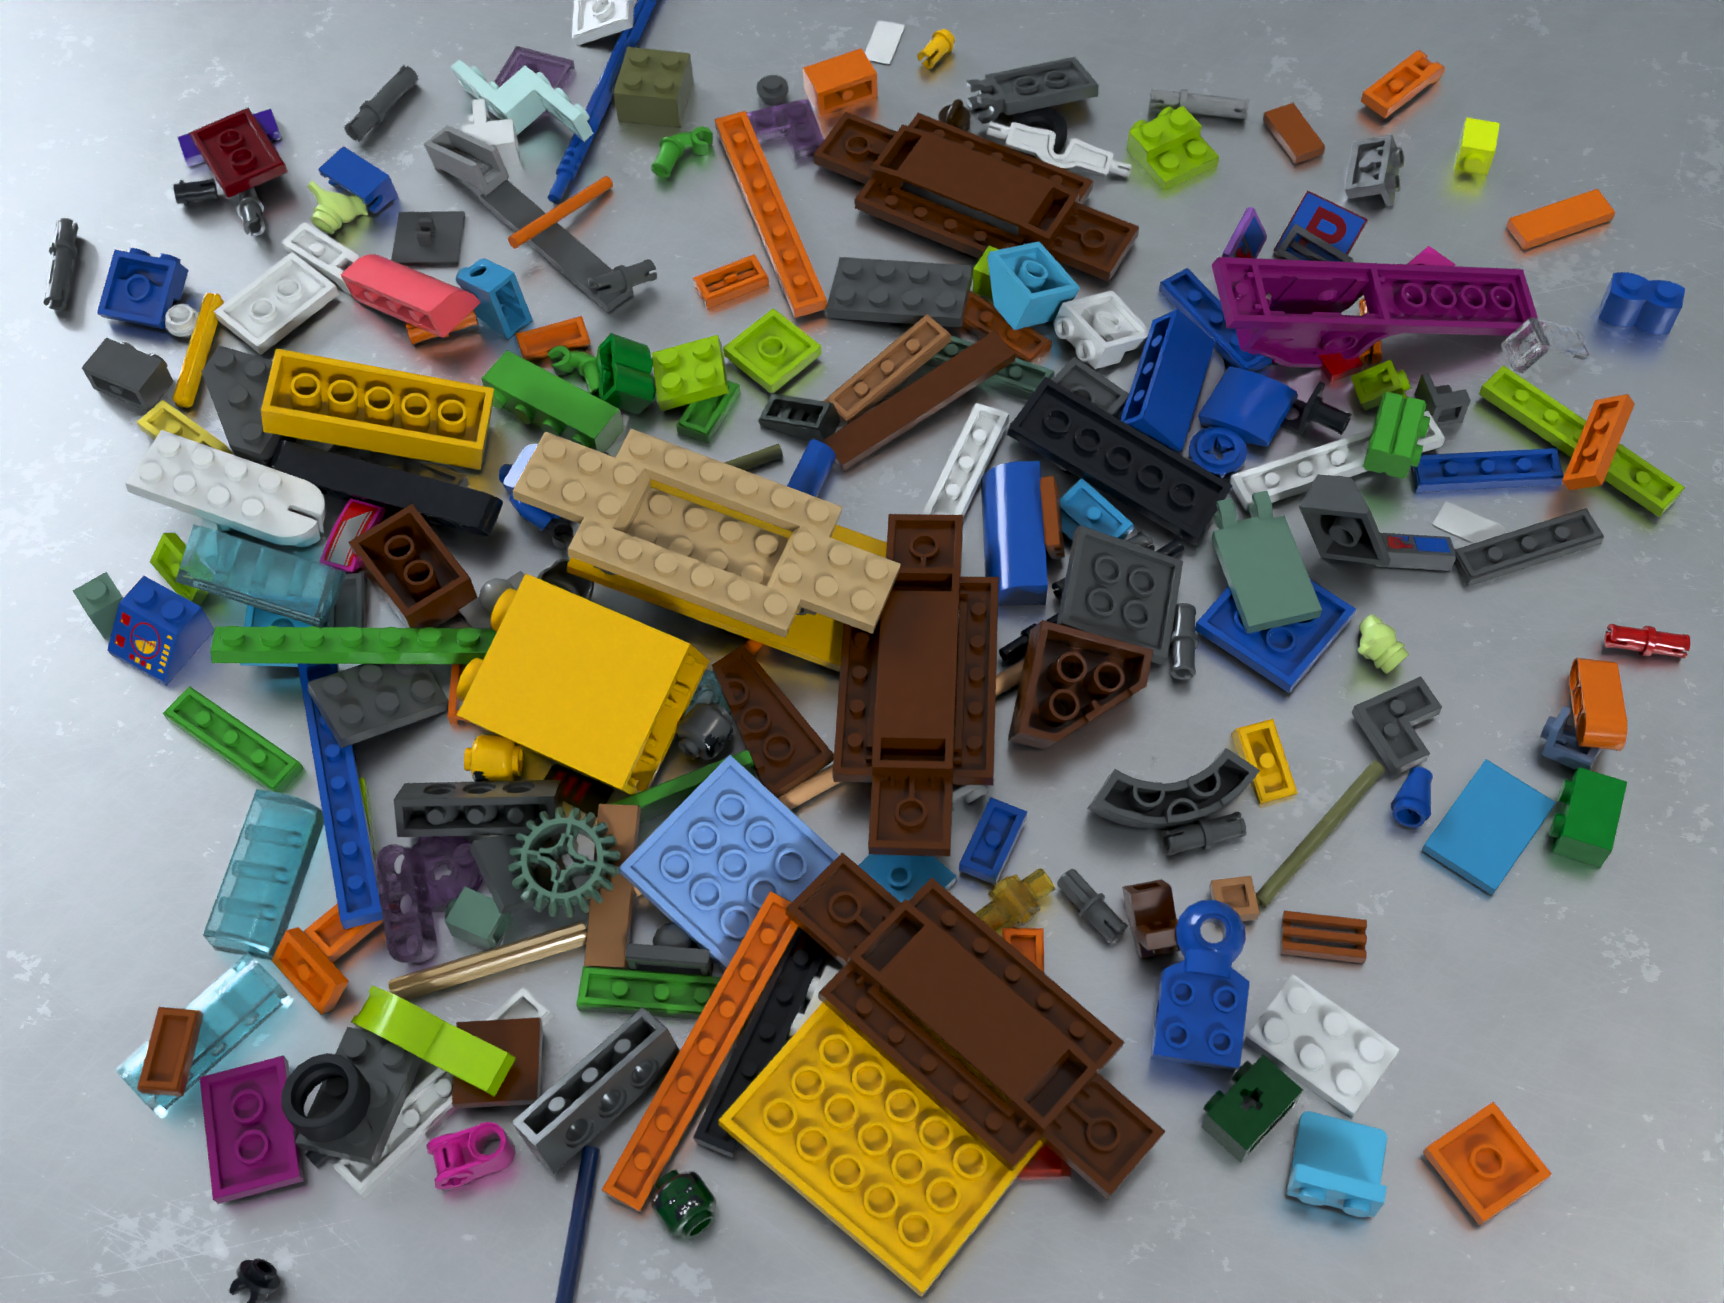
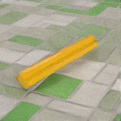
[172,292,224,408]

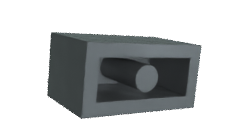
[81,338,174,411]

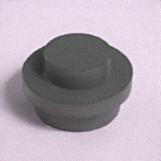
[756,75,789,105]

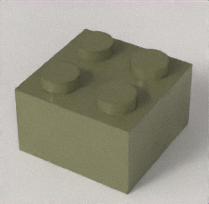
[613,47,694,128]

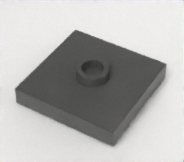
[470,834,577,914]

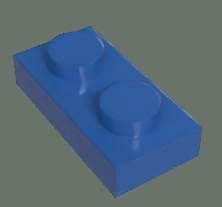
[959,797,1027,885]

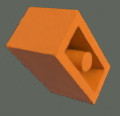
[803,48,878,117]

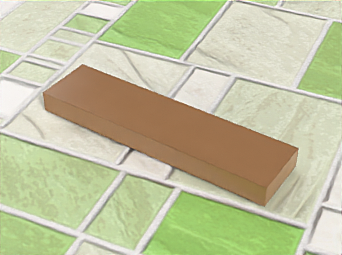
[824,314,952,425]
[584,804,641,969]

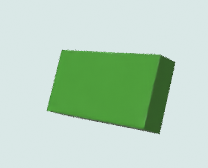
[676,380,740,444]

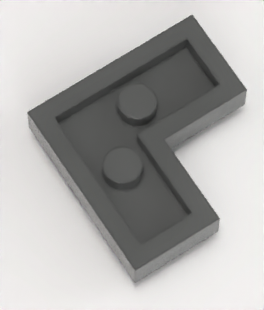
[1352,677,1442,776]

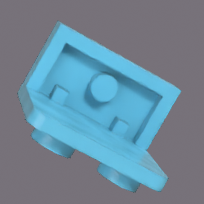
[1286,1111,1387,1217]

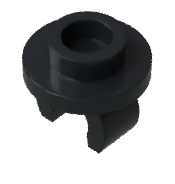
[229,1258,280,1303]

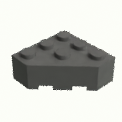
[202,345,297,467]

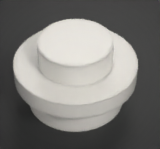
[165,304,198,337]

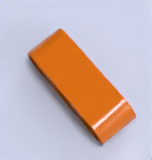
[1569,658,1628,751]

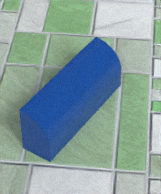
[1121,309,1215,452]
[981,461,1048,606]

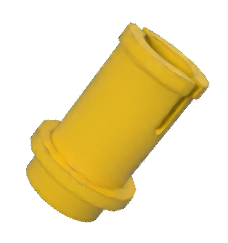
[917,29,955,69]

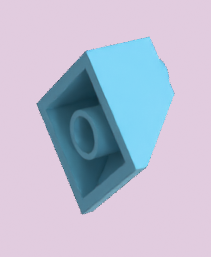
[987,241,1080,330]

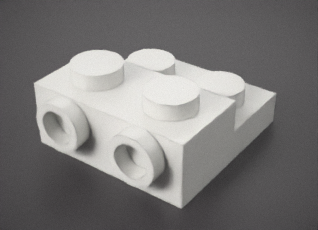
[1053,290,1150,369]

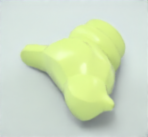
[308,181,368,234]
[1358,614,1409,675]

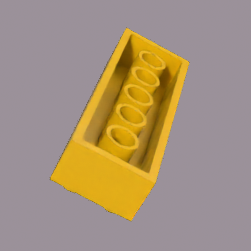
[261,348,494,470]

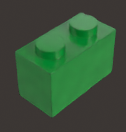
[1549,767,1627,868]

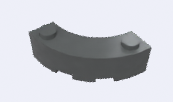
[1087,748,1260,829]

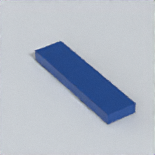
[1159,268,1272,372]
[1410,448,1564,492]

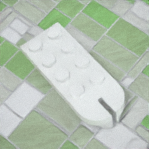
[126,430,326,547]

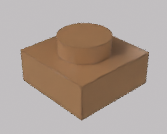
[1209,876,1260,921]

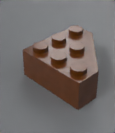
[1008,620,1153,750]

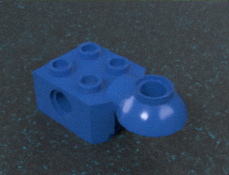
[1150,900,1250,1072]

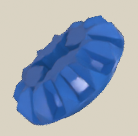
[1188,427,1247,478]

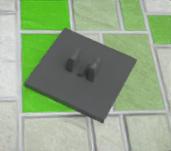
[391,211,465,266]

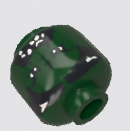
[651,1170,717,1239]

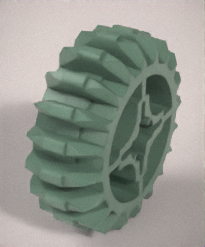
[508,807,621,918]

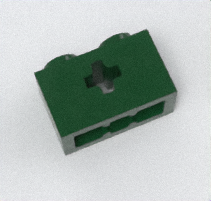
[1202,1055,1303,1163]

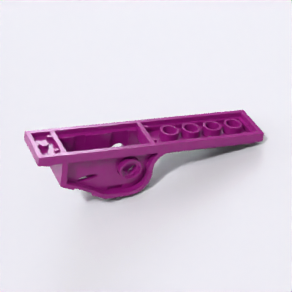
[1212,257,1541,368]

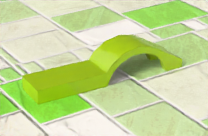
[351,985,516,1097]

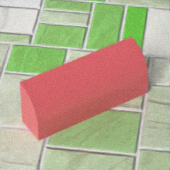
[340,254,481,338]

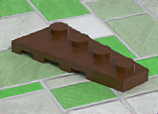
[712,645,834,798]

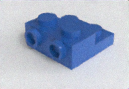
[97,248,189,329]

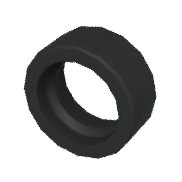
[281,1053,371,1143]

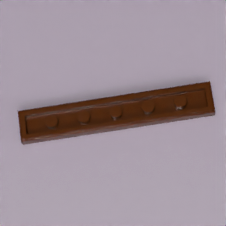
[822,331,1015,472]

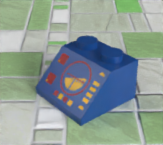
[107,575,214,686]

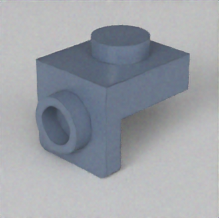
[1540,706,1601,770]

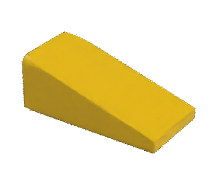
[1231,719,1298,804]

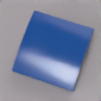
[1198,366,1298,447]

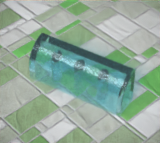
[175,524,346,627]
[203,789,324,960]
[115,953,290,1116]

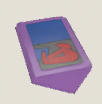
[1222,206,1267,258]

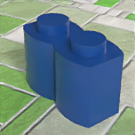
[1598,272,1685,335]

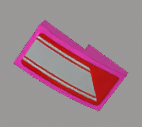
[319,499,386,573]

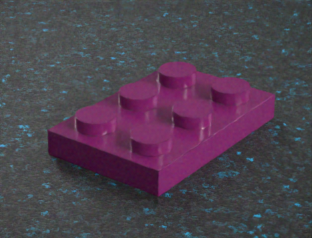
[199,1055,304,1204]

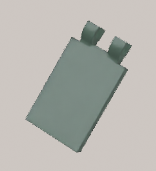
[1211,490,1322,634]

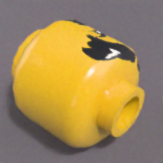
[464,734,524,782]

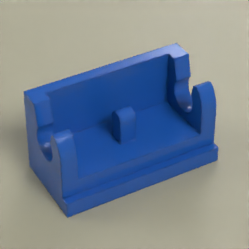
[318,146,398,213]

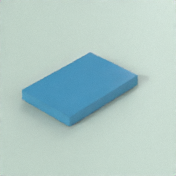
[1422,759,1556,895]

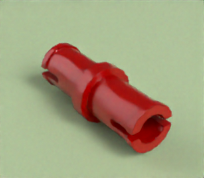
[1604,624,1690,659]

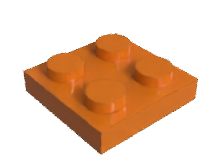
[1422,1101,1552,1226]

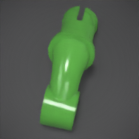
[651,126,713,178]
[548,346,600,398]

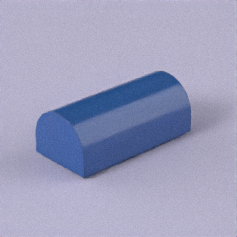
[787,438,836,497]

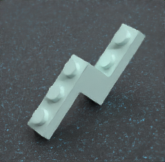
[450,59,594,142]

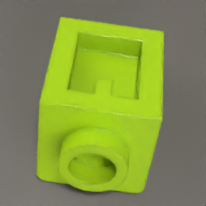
[1350,359,1412,411]

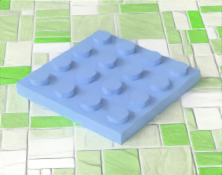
[619,755,839,971]

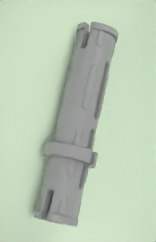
[1149,88,1249,120]

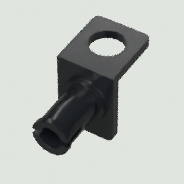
[1281,381,1352,436]

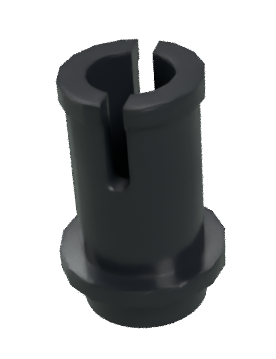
[173,178,218,206]

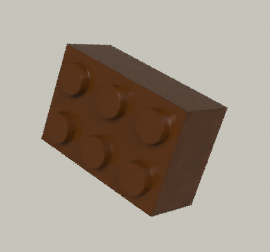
[348,504,478,628]

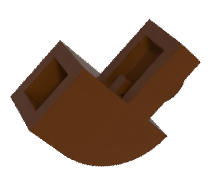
[1122,879,1180,958]

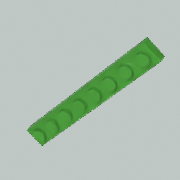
[210,626,497,664]

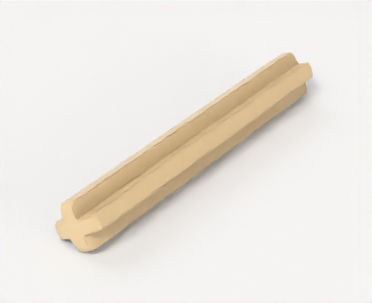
[388,921,587,1000]

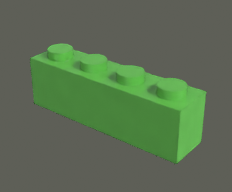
[481,350,624,452]

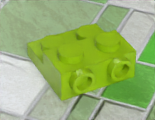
[1127,106,1219,191]

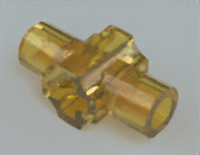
[974,868,1055,931]

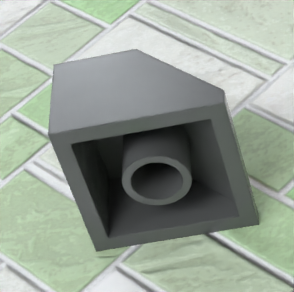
[1299,474,1391,566]

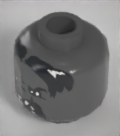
[676,702,734,760]

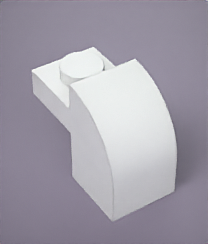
[461,98,520,167]

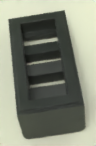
[758,393,840,442]

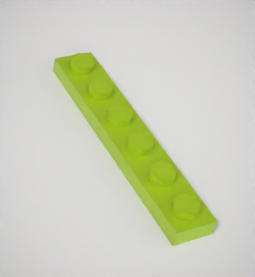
[1479,365,1685,517]

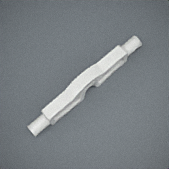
[986,121,1132,178]

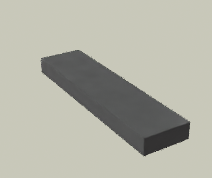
[1454,508,1604,587]

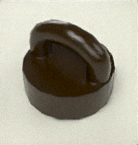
[938,99,971,131]

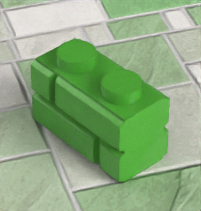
[1363,391,1430,479]

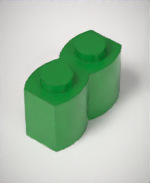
[597,333,656,415]

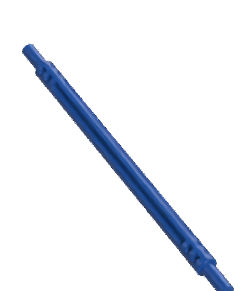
[548,0,657,204]

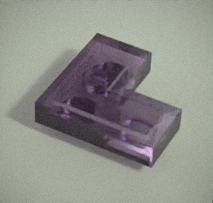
[746,98,824,160]

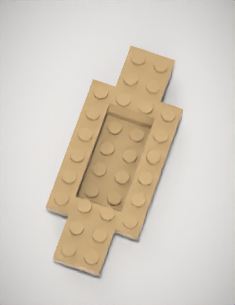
[513,429,901,638]

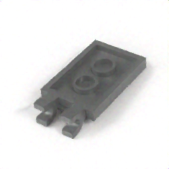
[967,57,1098,124]

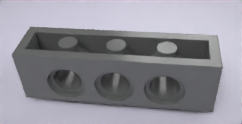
[394,780,564,837]
[511,1007,680,1174]

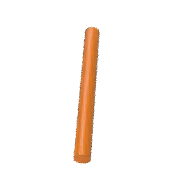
[508,176,613,249]

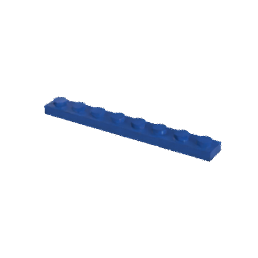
[298,664,385,929]

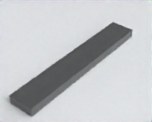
[480,180,634,313]

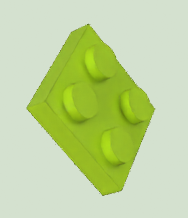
[723,308,822,394]
[652,335,729,411]

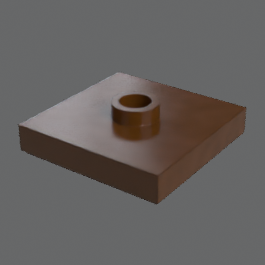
[452,1017,543,1109]

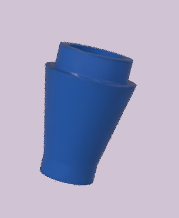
[1391,767,1433,827]

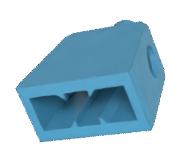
[456,258,533,340]

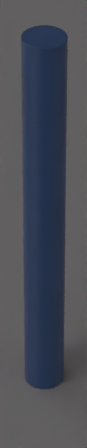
[555,1146,600,1303]

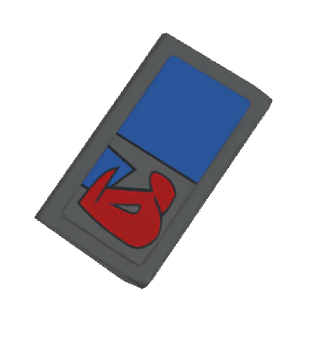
[1375,533,1456,571]

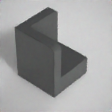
[1414,373,1471,426]

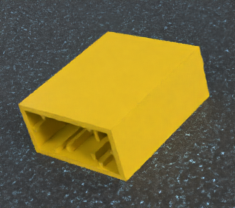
[456,573,710,796]

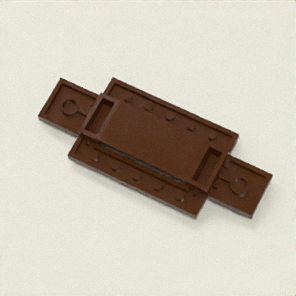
[813,112,1139,282]
[833,514,999,857]
[786,852,1165,1200]

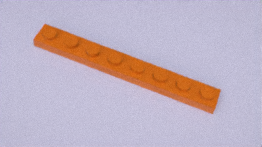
[714,111,827,318]
[602,891,799,1213]

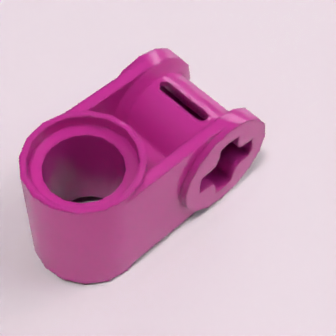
[426,1122,515,1190]

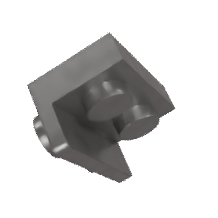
[1344,135,1404,206]

